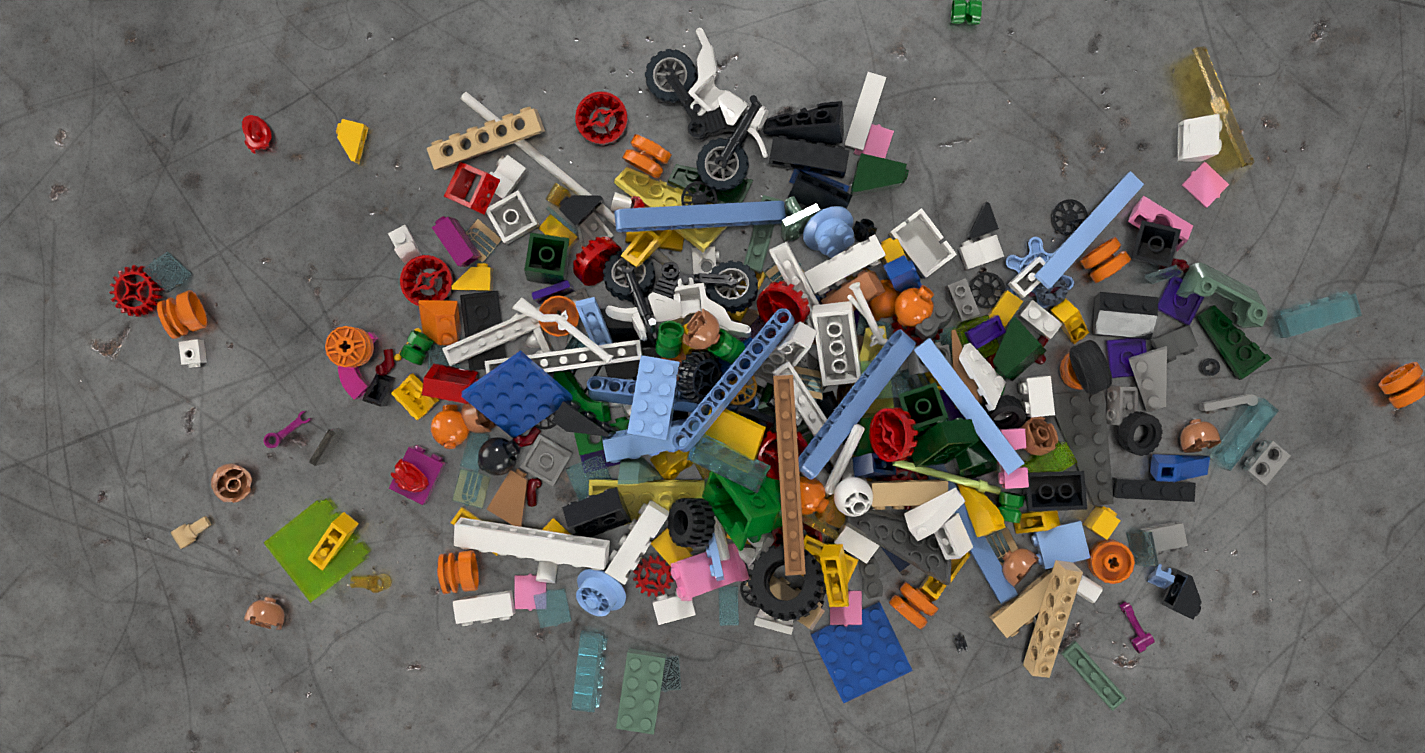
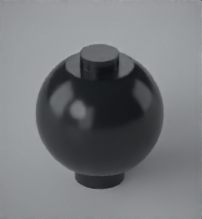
[477,437,520,476]

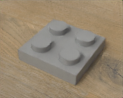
[520,434,573,486]

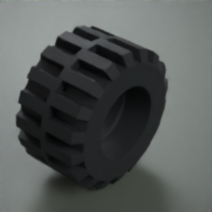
[667,498,715,547]

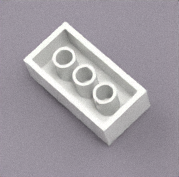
[812,301,862,386]

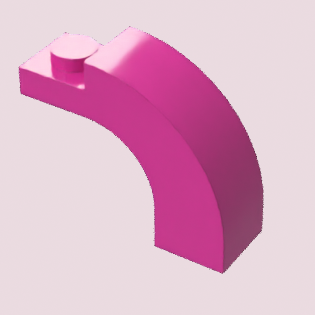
[338,332,378,400]

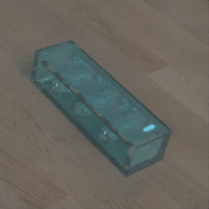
[1274,291,1362,338]
[1210,398,1279,471]
[687,434,771,493]
[571,630,607,712]

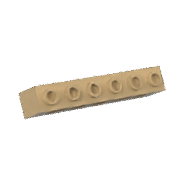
[427,107,545,170]
[1023,560,1083,678]

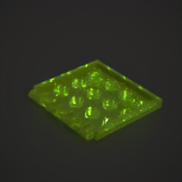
[263,498,369,603]

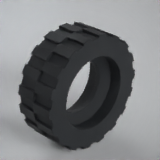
[983,395,1026,429]
[1118,411,1163,456]

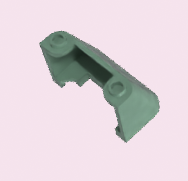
[1176,262,1267,328]

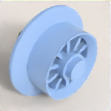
[576,568,626,616]

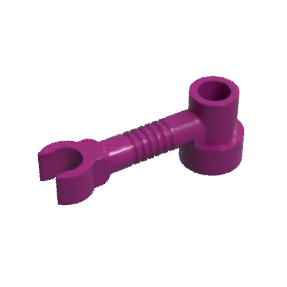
[263,411,312,448]
[1119,602,1155,654]

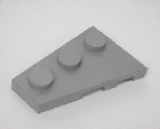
[1128,346,1167,412]

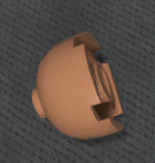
[683,309,720,350]
[461,402,496,434]
[1021,417,1058,456]
[1180,419,1221,453]
[211,463,252,503]
[1002,548,1039,587]
[244,597,285,630]

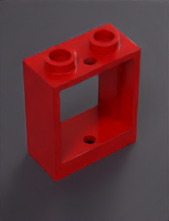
[444,162,500,215]
[422,363,479,404]

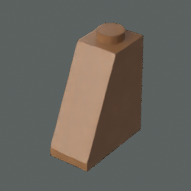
[487,468,529,527]

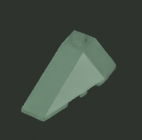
[618,455,661,485]

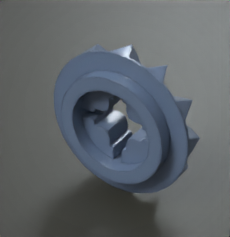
[1036,277,1068,306]

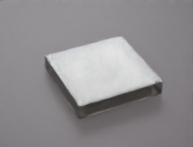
[309,428,344,466]

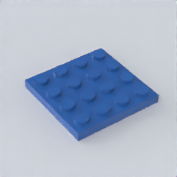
[462,350,573,438]
[810,601,913,703]

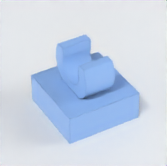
[1147,564,1175,589]

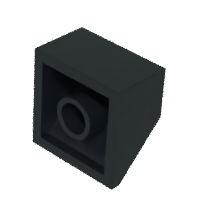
[559,195,604,228]
[1132,220,1181,269]
[1162,570,1202,620]

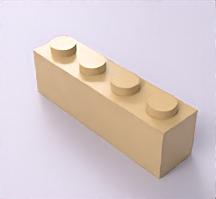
[867,479,948,510]
[989,569,1052,638]
[746,572,825,630]

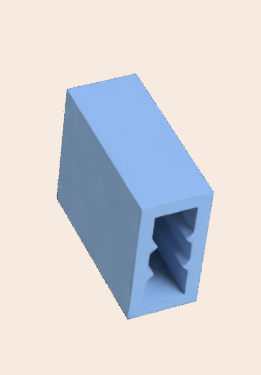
[1031,519,1090,569]

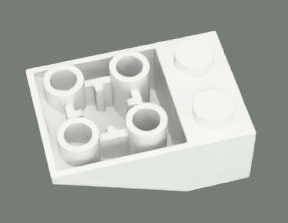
[1178,114,1222,162]

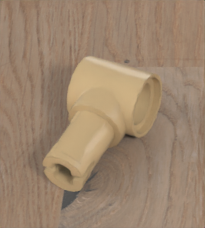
[171,516,211,549]

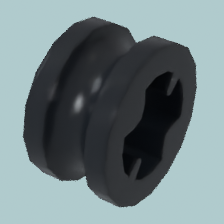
[1201,358,1220,376]
[954,634,968,653]

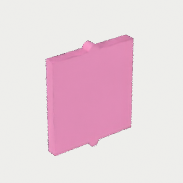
[853,124,894,158]
[1182,162,1229,208]
[515,573,547,611]
[830,591,862,627]

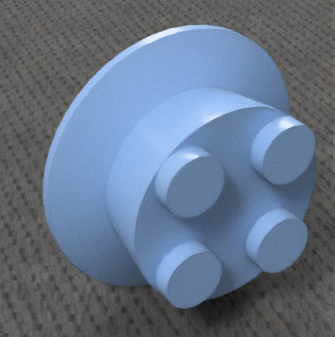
[803,206,855,258]

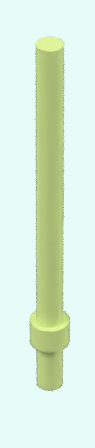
[892,460,1001,494]

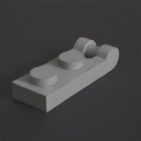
[1198,394,1258,414]

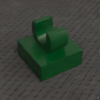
[756,383,774,403]

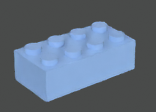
[627,355,682,440]

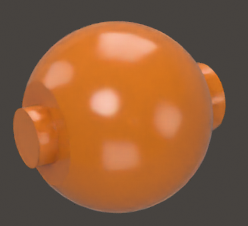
[867,280,901,321]
[894,285,934,327]
[431,405,469,449]
[800,476,829,515]

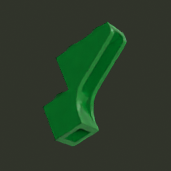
[553,370,611,422]

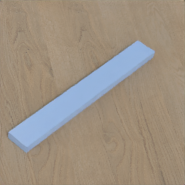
[1034,171,1144,289]
[914,338,1024,475]

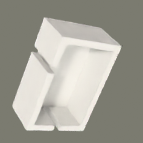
[888,208,957,279]

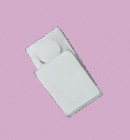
[388,225,422,265]

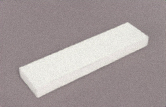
[844,72,886,151]

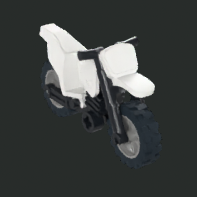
[645,28,768,191]
[603,250,758,348]

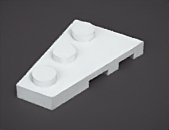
[959,343,1006,411]

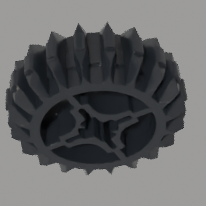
[676,350,723,404]

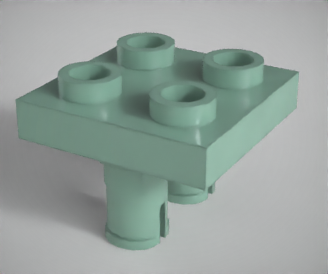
[781,196,820,242]

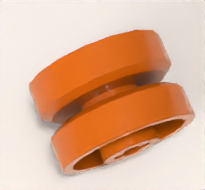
[622,134,672,179]
[1080,237,1131,283]
[1379,362,1425,408]
[1086,539,1135,584]
[889,581,939,630]

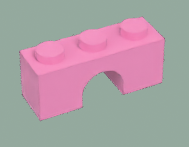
[1128,196,1193,252]
[997,428,1029,489]

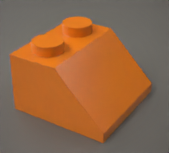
[418,300,461,345]

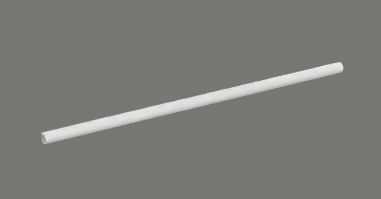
[460,92,673,265]

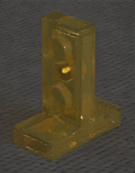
[802,494,839,540]

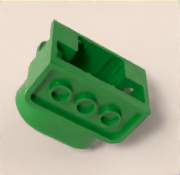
[702,458,782,551]

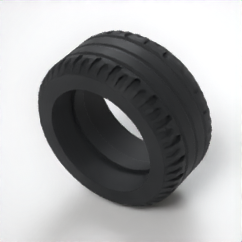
[1069,340,1112,394]

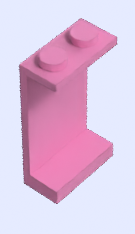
[671,542,749,601]

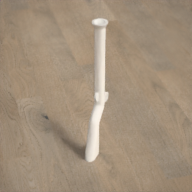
[849,282,908,370]
[512,297,614,365]

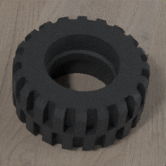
[748,543,826,621]

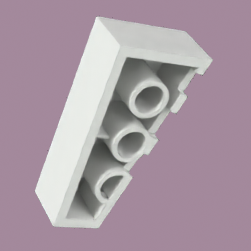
[804,234,886,295]
[747,322,817,385]
[605,500,669,585]

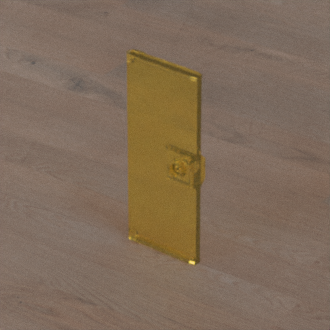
[1192,46,1255,168]

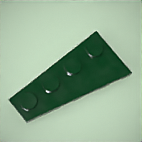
[667,164,753,204]
[1196,305,1272,380]

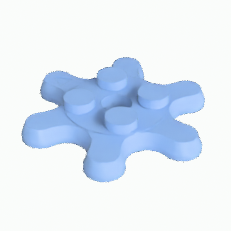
[1005,237,1074,308]

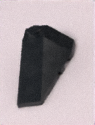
[763,101,844,145]

